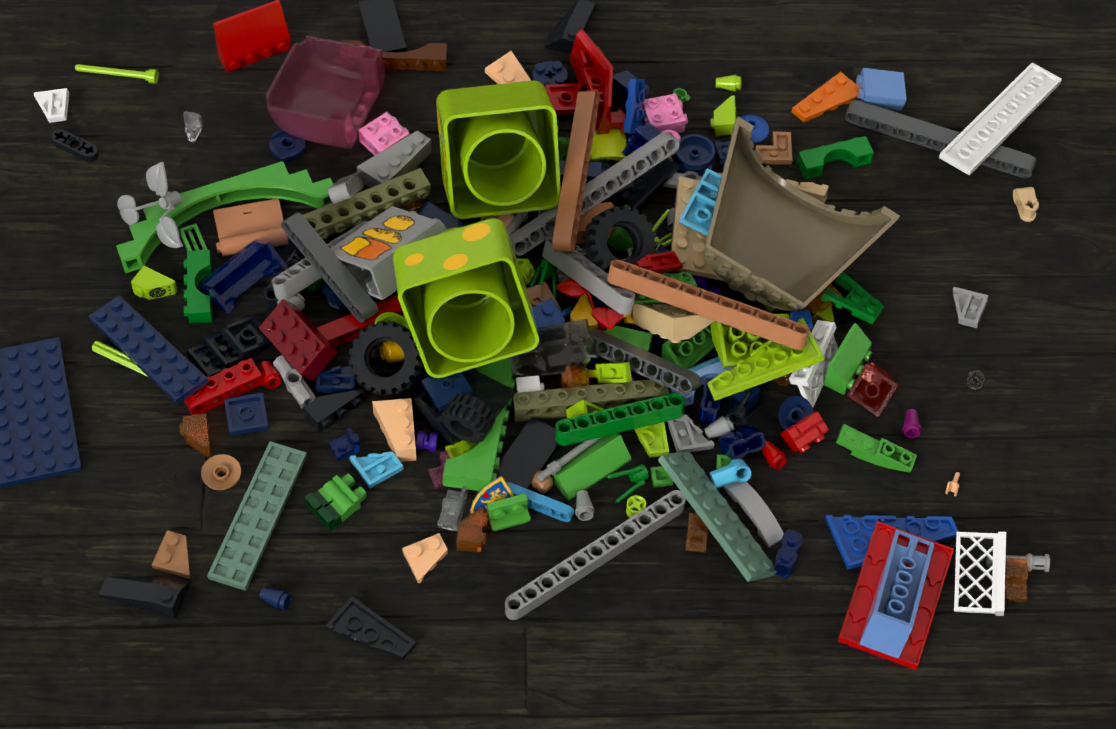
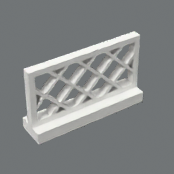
[789,320,838,407]
[954,532,1006,616]

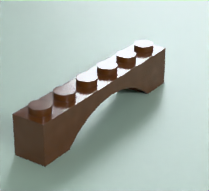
[340,40,447,71]

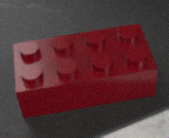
[259,299,338,381]

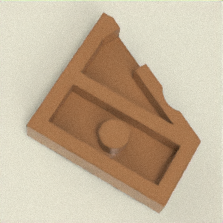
[152,530,190,579]

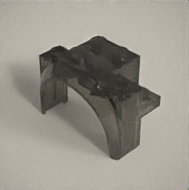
[509,319,597,376]

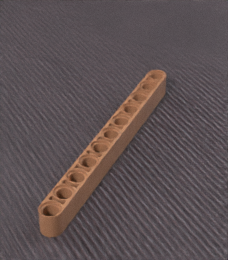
[552,91,599,252]
[607,260,810,350]

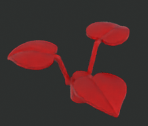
[556,279,624,331]

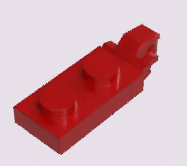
[635,251,683,273]

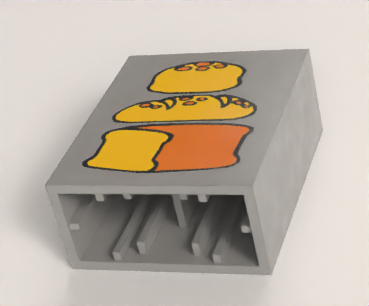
[330,206,447,300]

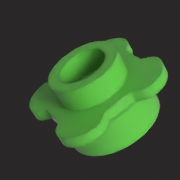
[670,88,690,105]

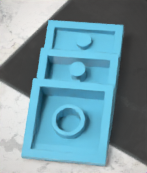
[679,168,722,236]

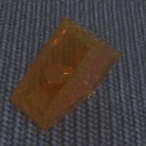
[179,413,211,457]

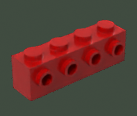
[184,358,263,418]

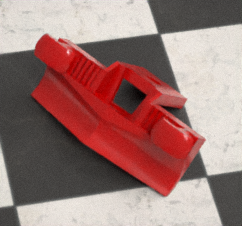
[545,30,626,135]

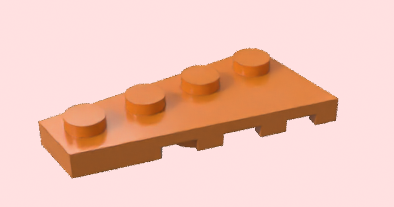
[791,72,859,122]

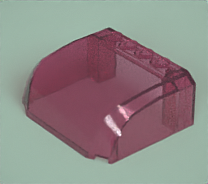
[266,36,385,149]

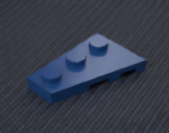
[623,78,646,134]

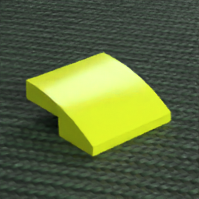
[590,129,628,164]

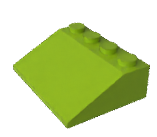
[710,314,790,367]

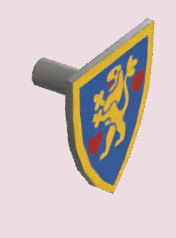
[470,476,514,515]

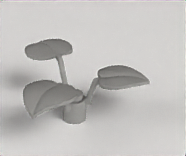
[117,162,184,248]

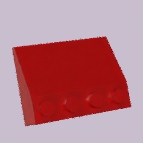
[213,0,291,72]

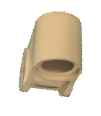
[1013,187,1039,222]

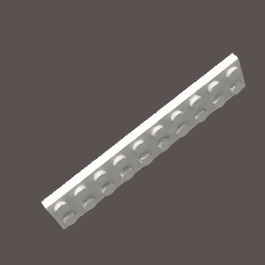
[939,63,1062,176]

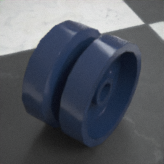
[674,134,715,177]

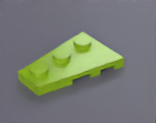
[634,422,669,458]

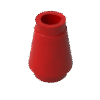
[260,361,281,389]
[760,441,787,469]

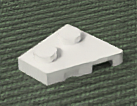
[34,88,69,123]

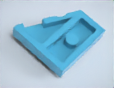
[350,452,403,489]

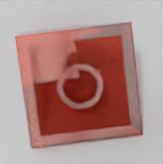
[847,362,899,417]

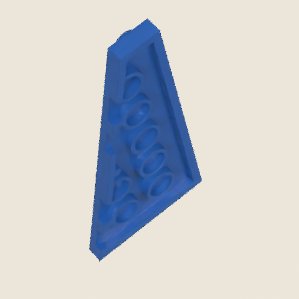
[825,515,959,570]

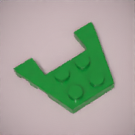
[821,272,884,324]

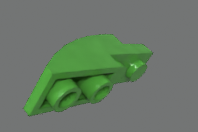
[836,424,917,472]

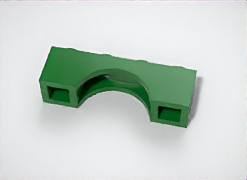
[797,136,874,180]
[184,250,212,324]

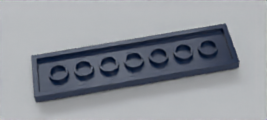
[88,295,209,405]

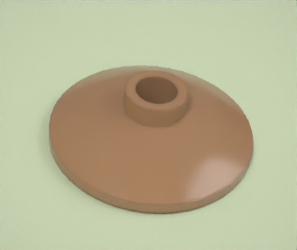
[201,454,241,490]

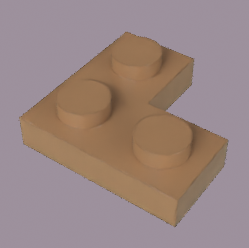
[755,132,792,165]

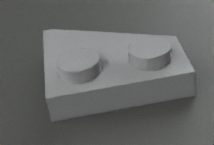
[953,287,989,328]
[667,415,714,452]

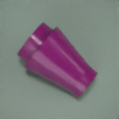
[902,409,922,438]

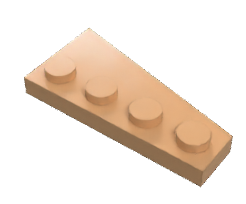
[485,51,531,84]

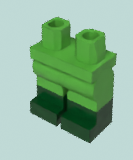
[305,473,367,532]

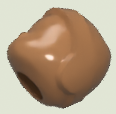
[532,470,553,494]

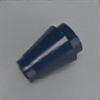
[260,587,292,610]

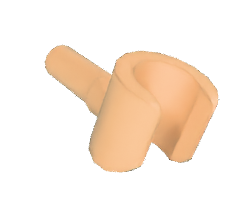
[945,472,960,496]

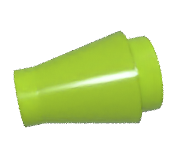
[716,74,742,92]

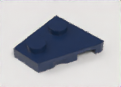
[316,366,356,393]

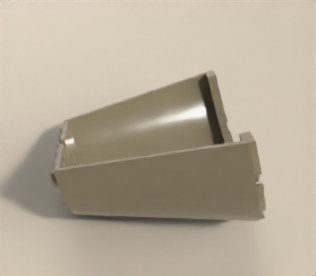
[704,116,900,312]

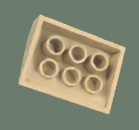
[633,302,715,343]

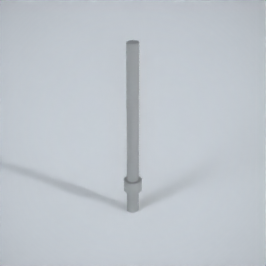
[537,437,602,481]

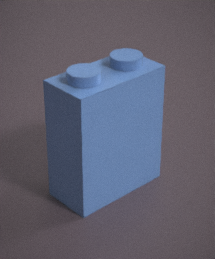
[856,68,907,111]

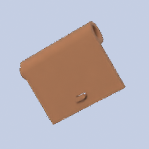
[213,199,289,257]

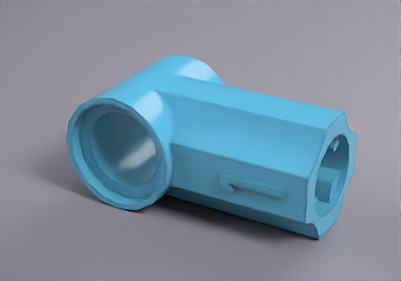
[709,458,751,489]

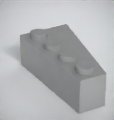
[357,131,432,188]

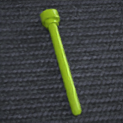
[75,64,159,84]

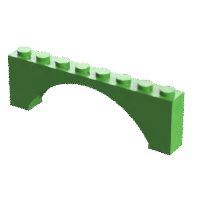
[443,356,519,491]

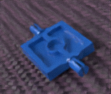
[532,298,573,348]

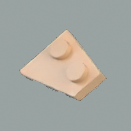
[402,533,448,583]

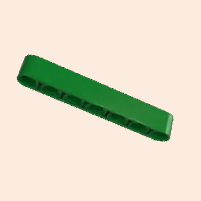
[555,393,685,446]

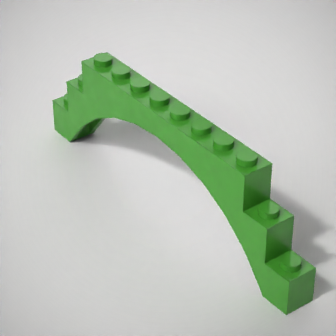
[116,161,333,273]

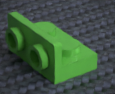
[487,493,531,531]

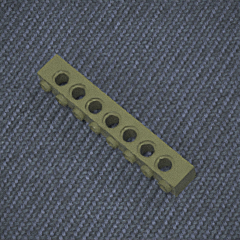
[303,168,431,239]
[512,379,669,422]

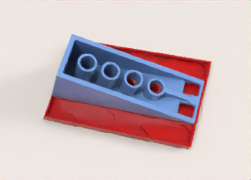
[838,521,954,670]

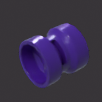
[416,430,439,452]

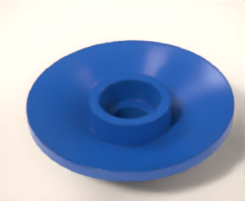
[740,115,769,144]

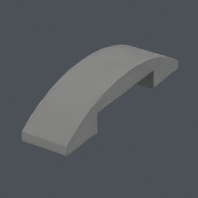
[724,481,785,548]

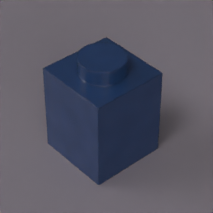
[732,386,760,411]

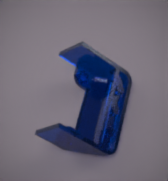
[199,239,287,314]

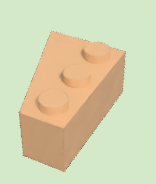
[372,398,417,462]

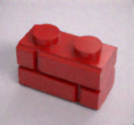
[781,411,829,453]

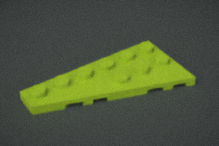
[707,318,824,401]

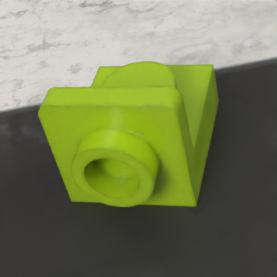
[517,259,535,285]

